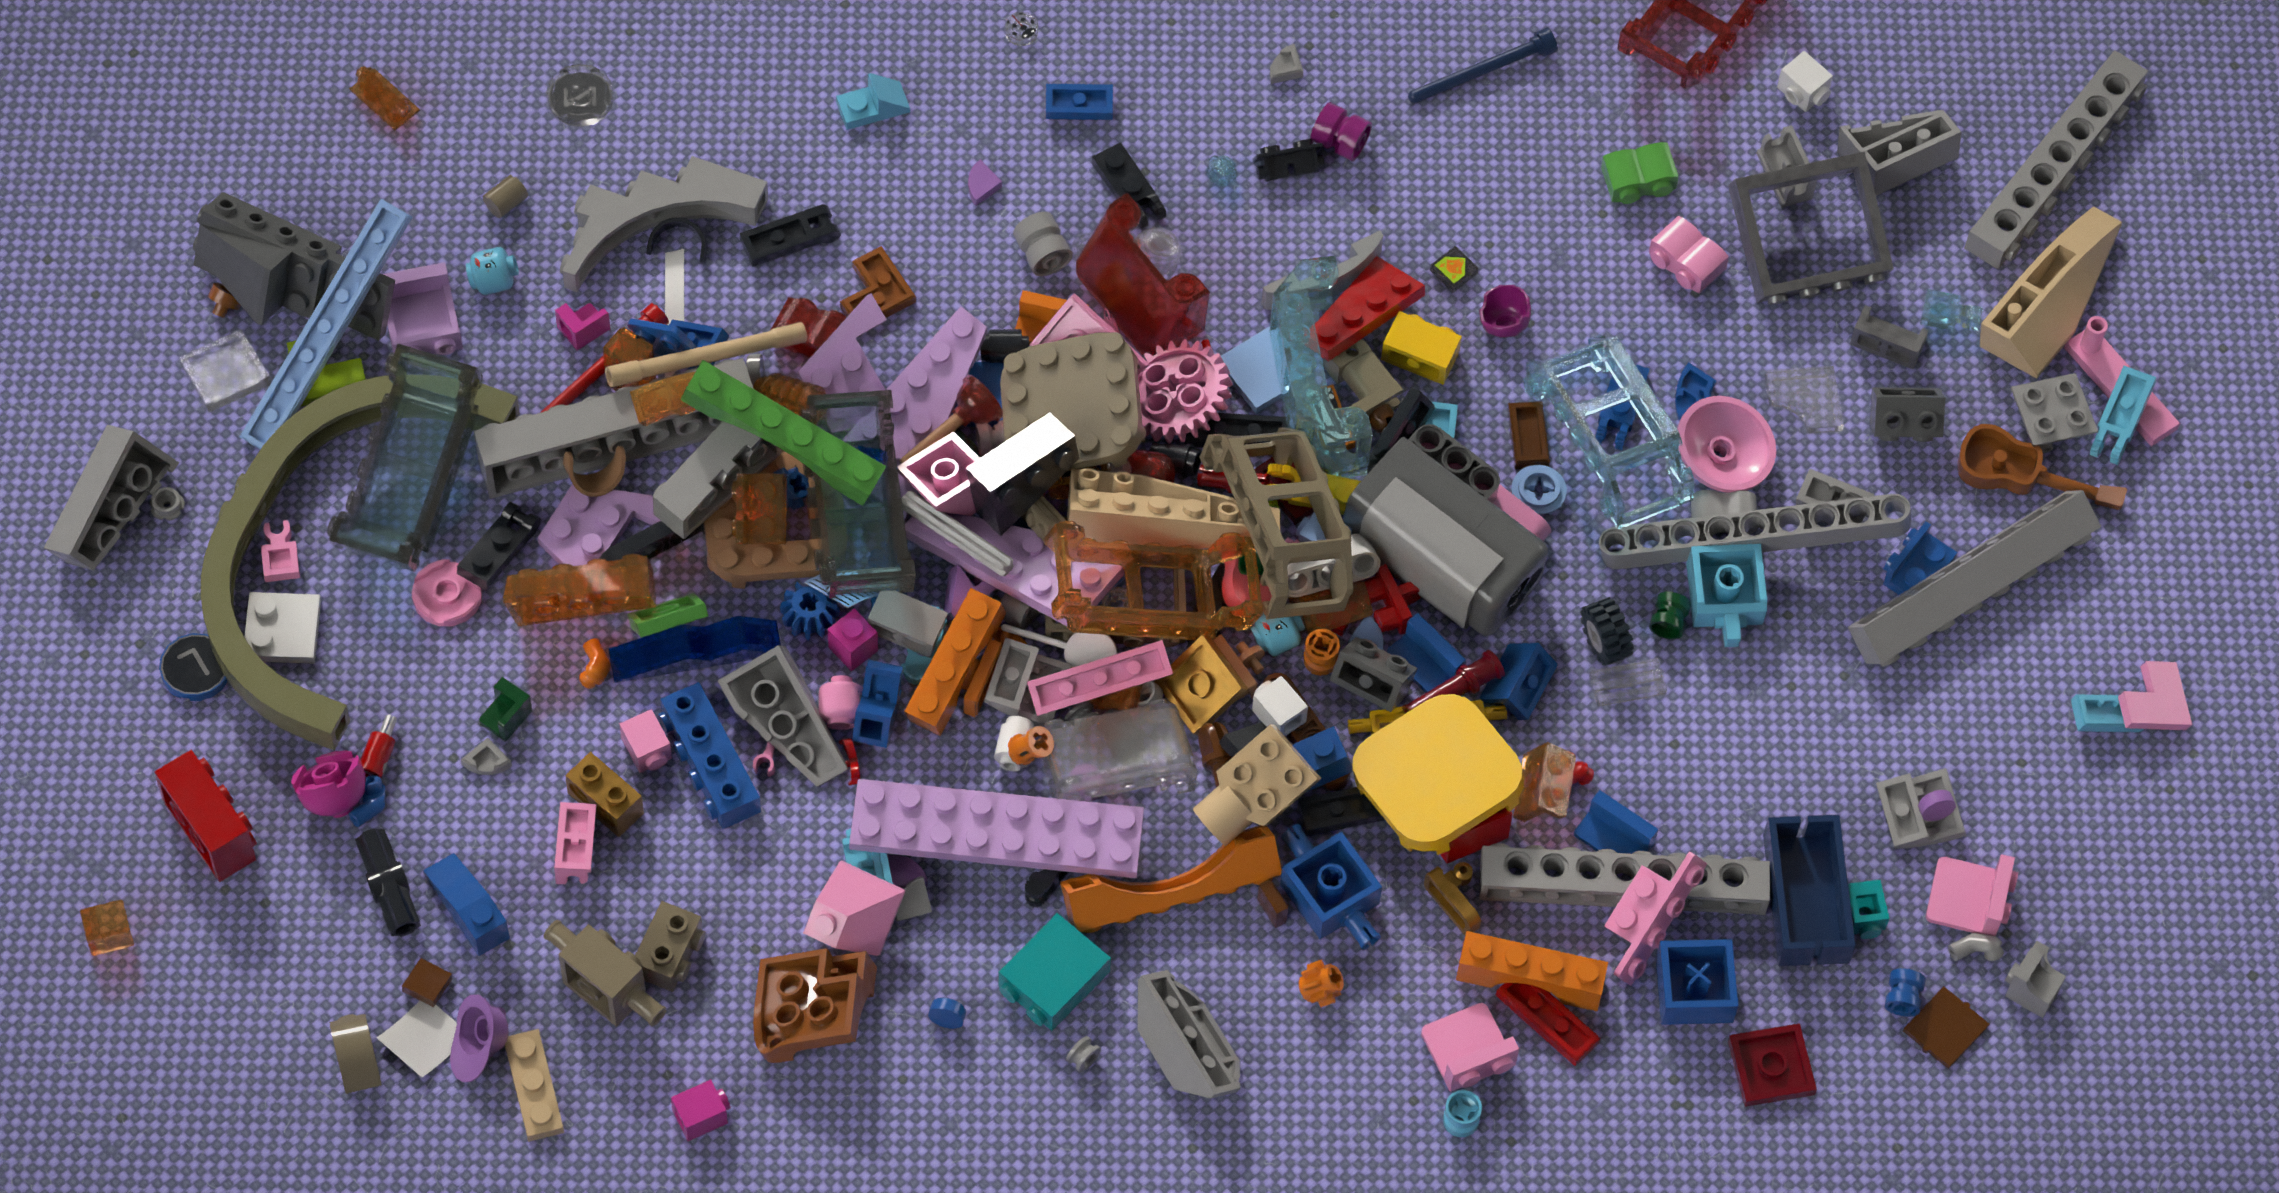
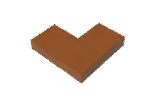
[840,246,916,318]

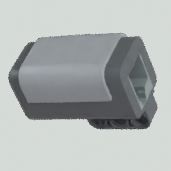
[1343,424,1548,636]

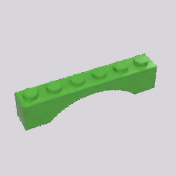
[680,360,886,506]

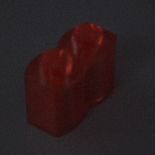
[770,297,847,358]

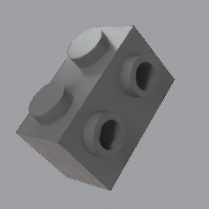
[1869,387,1946,442]
[1329,637,1418,712]

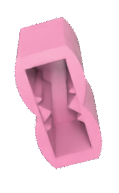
[1649,216,1729,294]

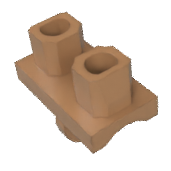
[1213,634,1265,701]

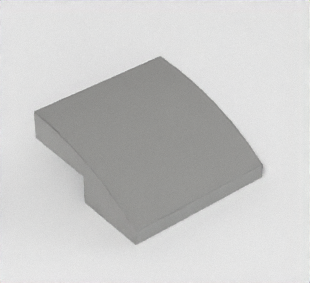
[984,638,1071,732]
[1876,768,1967,849]

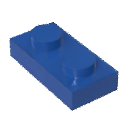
[1046,84,1113,120]

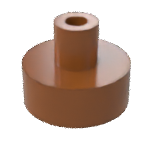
[208,283,241,318]

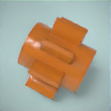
[1299,959,1344,1007]

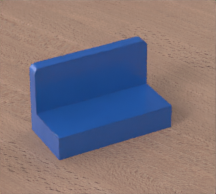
[1387,613,1466,693]
[1479,643,1558,720]
[1574,790,1658,854]

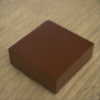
[1257,879,1288,928]
[402,958,452,1008]

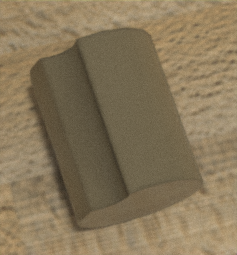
[482,174,528,219]

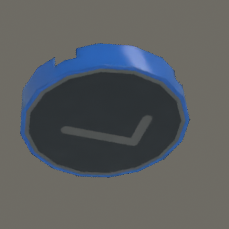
[159,633,228,701]

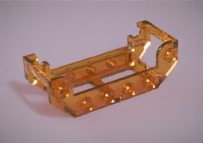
[1044,520,1263,640]

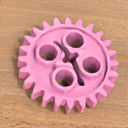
[1138,339,1233,444]

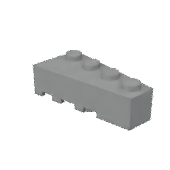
[44,425,179,570]

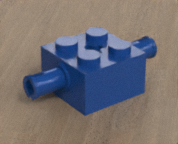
[1280,824,1382,950]

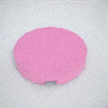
[412,559,482,626]

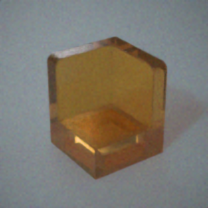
[80,900,134,956]

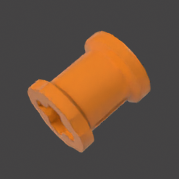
[1008,726,1054,765]

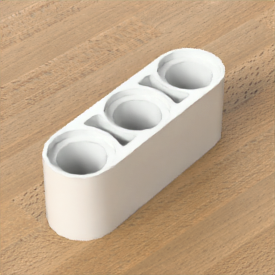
[1287,534,1380,597]

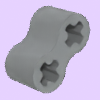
[1691,490,1758,534]

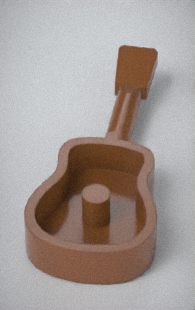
[1957,424,2127,510]

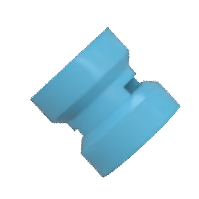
[1443,1090,1482,1137]

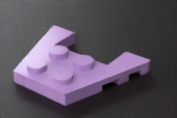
[797,293,887,433]
[538,484,661,614]

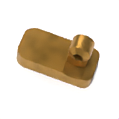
[1424,862,1481,935]

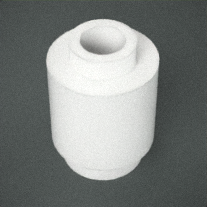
[994,716,1034,772]

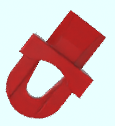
[1360,564,1421,635]

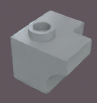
[2005,941,2066,1018]

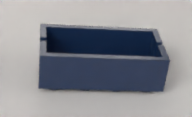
[1763,815,1856,966]

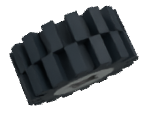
[1580,597,1634,666]

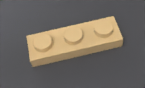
[505,1029,564,1142]

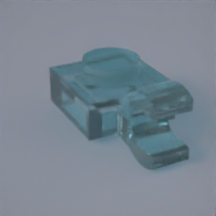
[1920,289,1983,331]

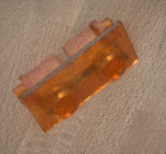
[349,66,420,131]

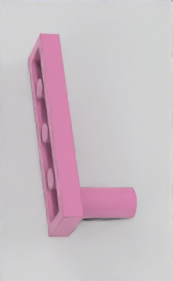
[2064,316,2180,447]
[1027,640,1173,716]

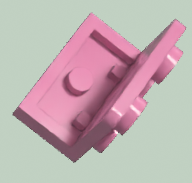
[1926,854,2018,936]
[1421,1003,1519,1092]

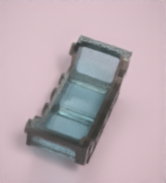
[327,344,483,572]
[800,390,916,598]

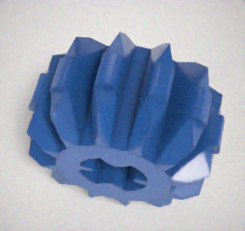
[780,581,840,641]

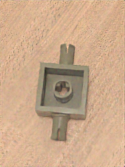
[543,920,667,1027]

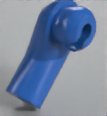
[348,775,386,827]

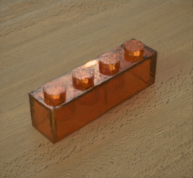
[503,554,657,627]

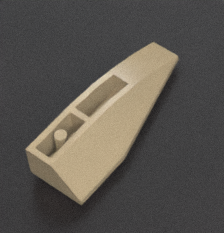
[1980,206,2122,379]
[1066,468,1280,551]

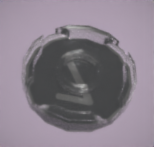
[546,64,614,127]

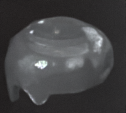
[1128,227,1183,281]

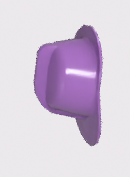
[450,994,509,1082]

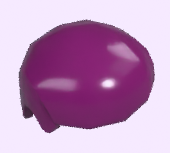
[1479,285,1531,338]

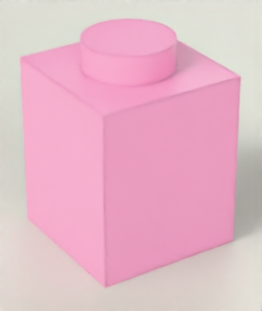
[619,709,672,773]

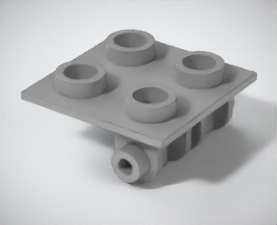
[2011,373,2098,454]

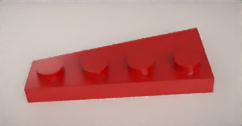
[1304,256,1425,362]

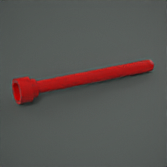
[540,303,669,413]

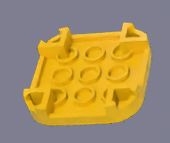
[1353,694,1524,855]

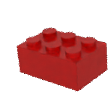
[154,749,257,883]

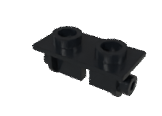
[1252,139,1325,182]

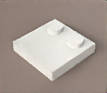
[244,592,321,664]

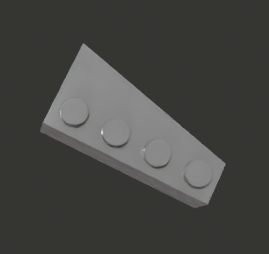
[653,421,782,539]

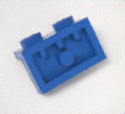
[1883,521,1958,595]

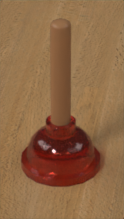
[900,374,1003,464]

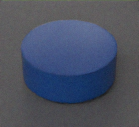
[928,997,966,1029]

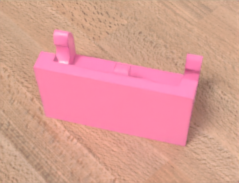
[554,802,597,884]

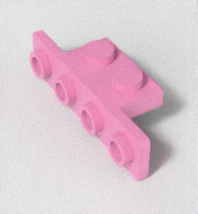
[1604,852,1707,986]

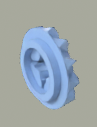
[1511,465,1567,515]

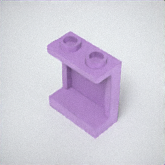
[383,262,463,362]

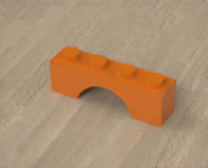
[904,588,1006,736]
[1456,931,1608,1012]

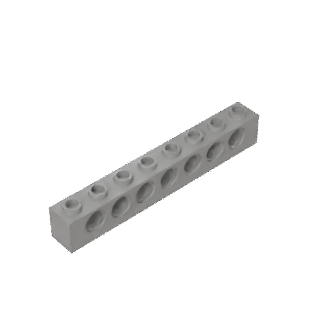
[1964,50,2148,269]
[1479,843,1770,915]

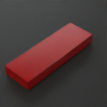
[1495,983,1601,1066]

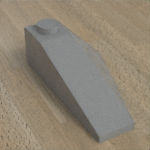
[718,645,848,787]

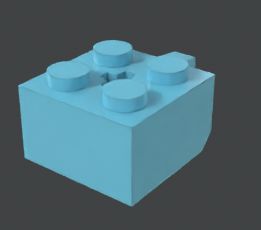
[1686,544,1767,647]

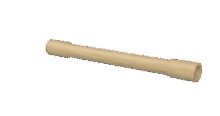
[605,322,807,387]

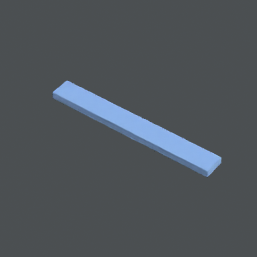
[239,199,413,449]

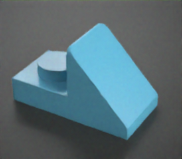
[836,73,910,130]

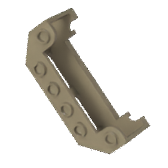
[1200,427,1354,619]

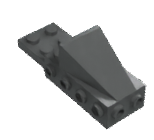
[193,192,395,341]

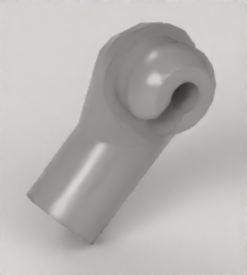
[1948,933,2004,961]

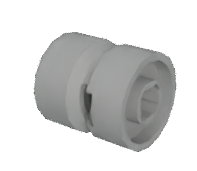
[1013,211,1073,276]

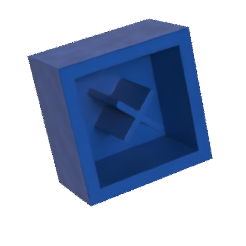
[1655,939,1738,1025]

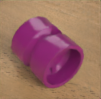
[1310,102,1372,162]

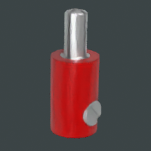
[360,715,397,778]

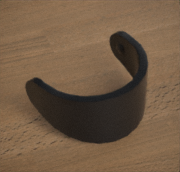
[646,217,708,264]

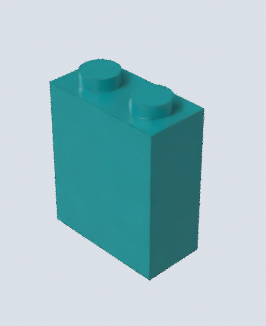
[998,913,1111,1031]

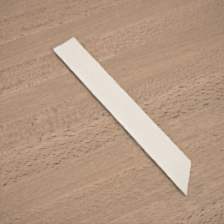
[665,249,684,378]

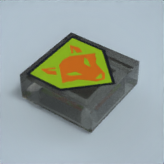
[1430,246,1478,293]

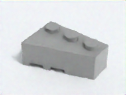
[1837,110,1961,196]

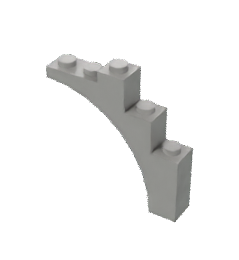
[560,156,768,292]

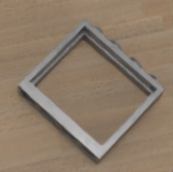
[1728,151,1894,305]

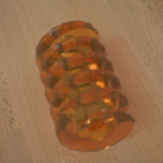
[753,373,827,424]

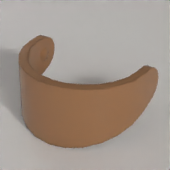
[563,446,626,497]

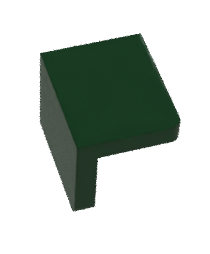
[479,677,532,742]

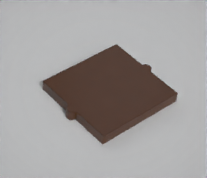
[1903,986,1990,1069]

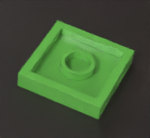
[627,593,708,638]

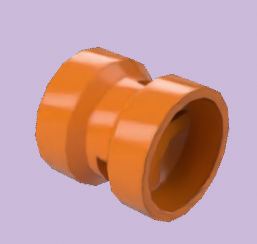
[1303,629,1340,676]

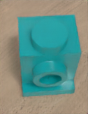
[1848,879,1890,939]

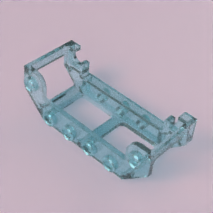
[1269,255,1372,478]
[1523,334,1694,529]

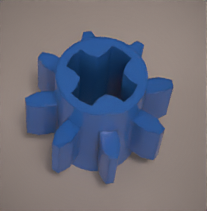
[766,467,811,511]

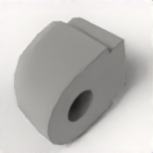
[1000,593,1039,630]

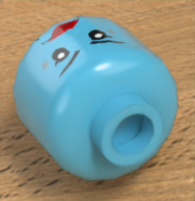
[466,247,519,295]
[1251,612,1305,656]

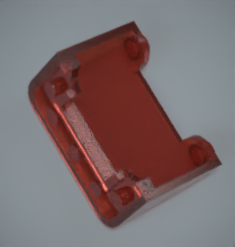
[1076,193,1210,357]

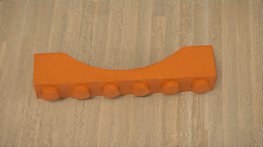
[1060,825,1282,933]

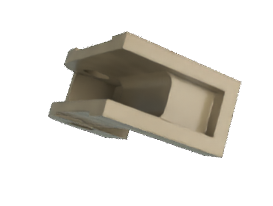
[1323,339,1403,434]

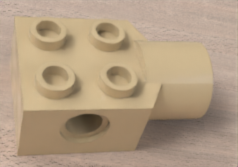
[1193,724,1321,846]

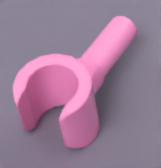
[753,742,775,777]

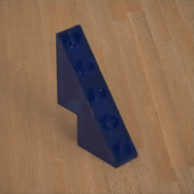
[608,616,781,683]

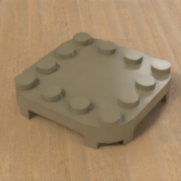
[1000,332,1146,471]

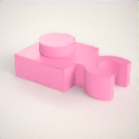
[261,520,300,583]

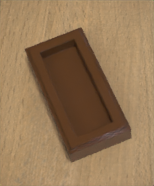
[1507,401,1550,469]

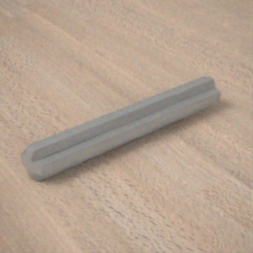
[900,491,1014,576]

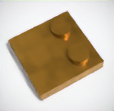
[1154,635,1248,735]

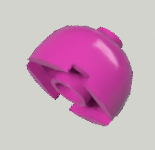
[291,750,366,818]

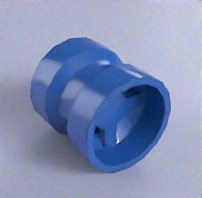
[1884,968,1926,1017]

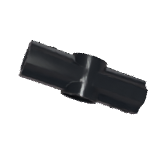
[355,828,421,937]

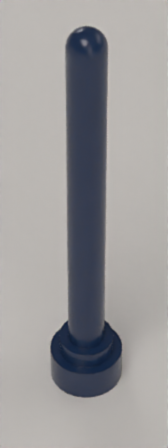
[1408,27,1558,103]

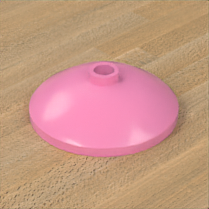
[1676,396,1776,493]

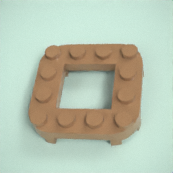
[704,450,848,589]

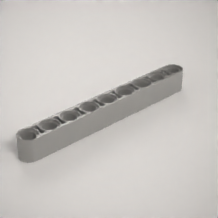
[1599,494,1912,569]

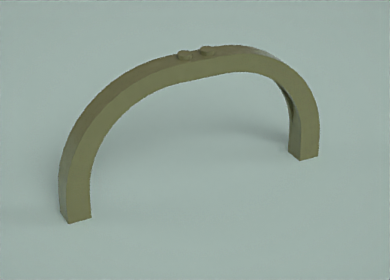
[201,373,520,751]

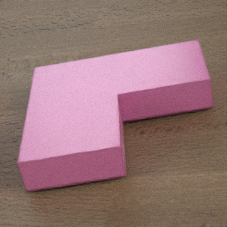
[2118,661,2192,730]

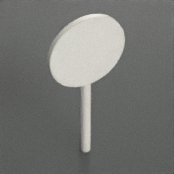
[1001,624,1117,668]

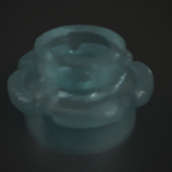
[1205,155,1238,186]

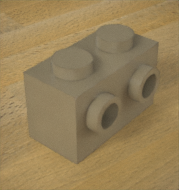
[635,901,706,992]

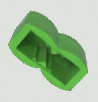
[1601,142,1679,204]

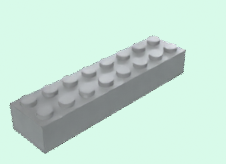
[474,358,754,499]

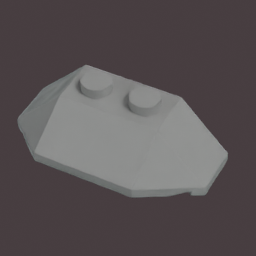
[1138,970,1240,1099]

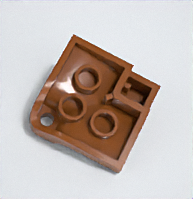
[753,948,877,1063]

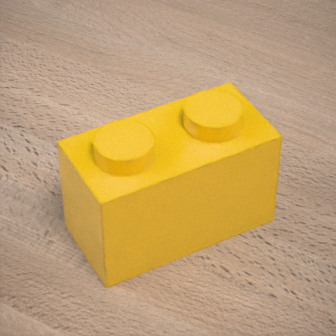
[1381,311,1462,385]

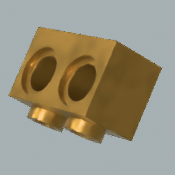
[565,751,644,837]

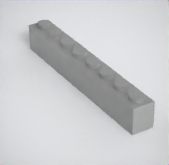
[1848,490,2101,667]

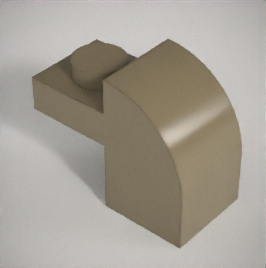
[329,1014,382,1094]

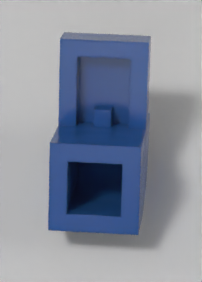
[852,660,903,748]

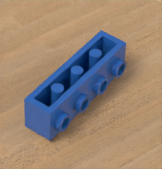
[658,682,761,830]

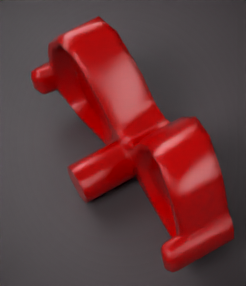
[838,738,860,786]

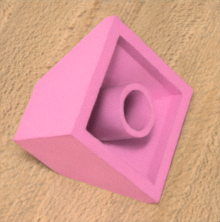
[803,860,906,956]

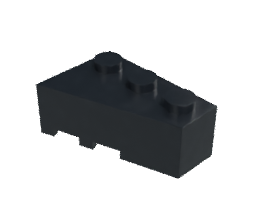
[966,413,1080,536]

